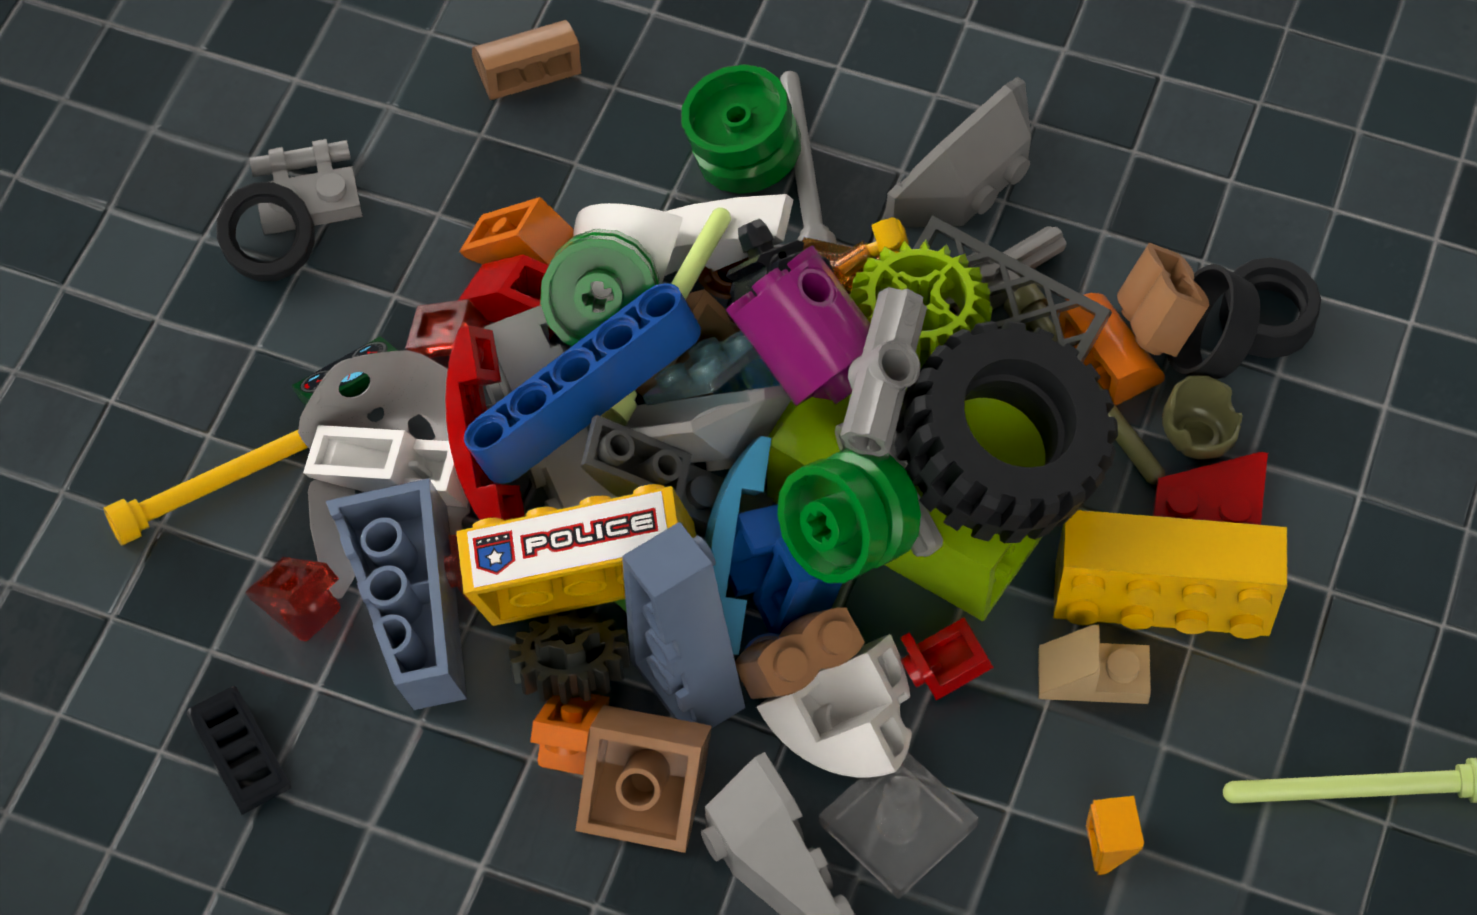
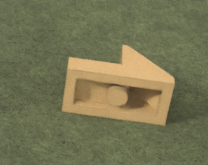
[1038,625,1151,704]

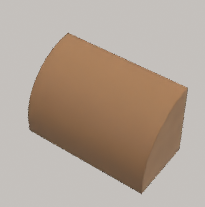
[472,20,581,100]

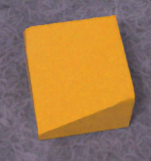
[1086,795,1144,875]

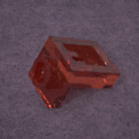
[405,299,491,358]

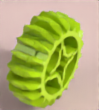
[849,239,992,367]

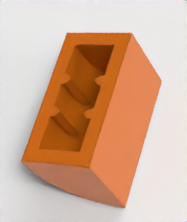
[1059,293,1165,405]

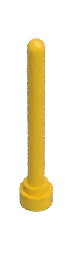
[103,430,308,546]

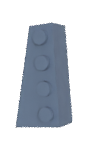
[326,478,467,710]
[622,522,745,728]

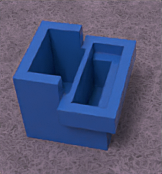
[728,504,843,635]

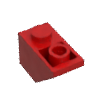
[457,254,555,341]

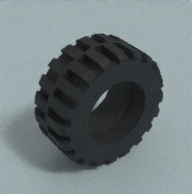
[894,321,1118,543]

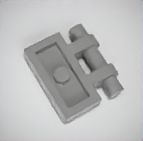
[249,139,362,235]

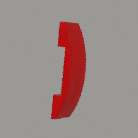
[445,326,525,521]

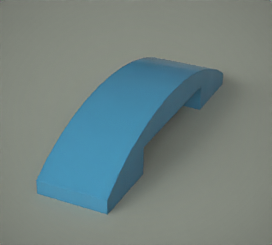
[704,436,772,655]

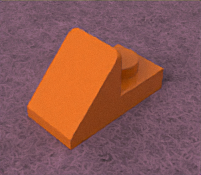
[530,694,610,775]

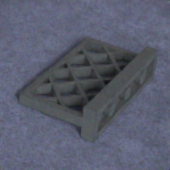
[913,216,1112,363]

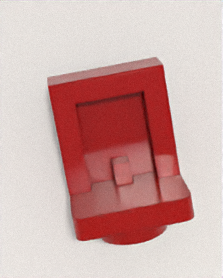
[900,617,993,701]

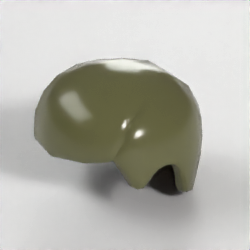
[1162,375,1243,460]

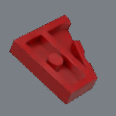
[1152,452,1268,525]

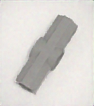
[840,287,927,457]

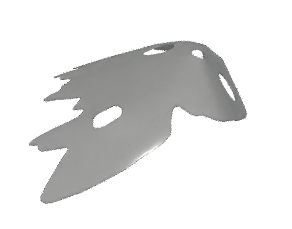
[298,350,547,599]

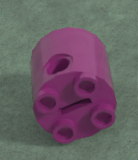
[726,245,870,406]

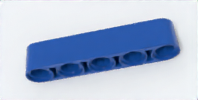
[464,283,701,484]

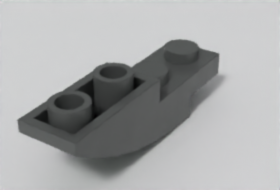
[581,415,774,537]

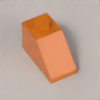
[459,197,574,265]

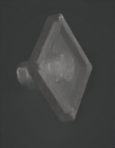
[819,752,979,899]

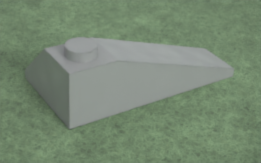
[701,752,855,915]

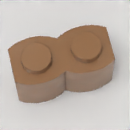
[1117,243,1209,357]
[735,607,865,699]

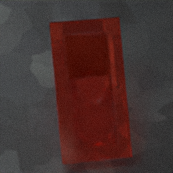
[245,557,341,642]

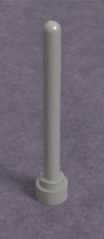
[780,71,838,265]

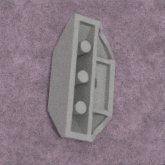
[886,76,1031,228]
[625,385,791,471]

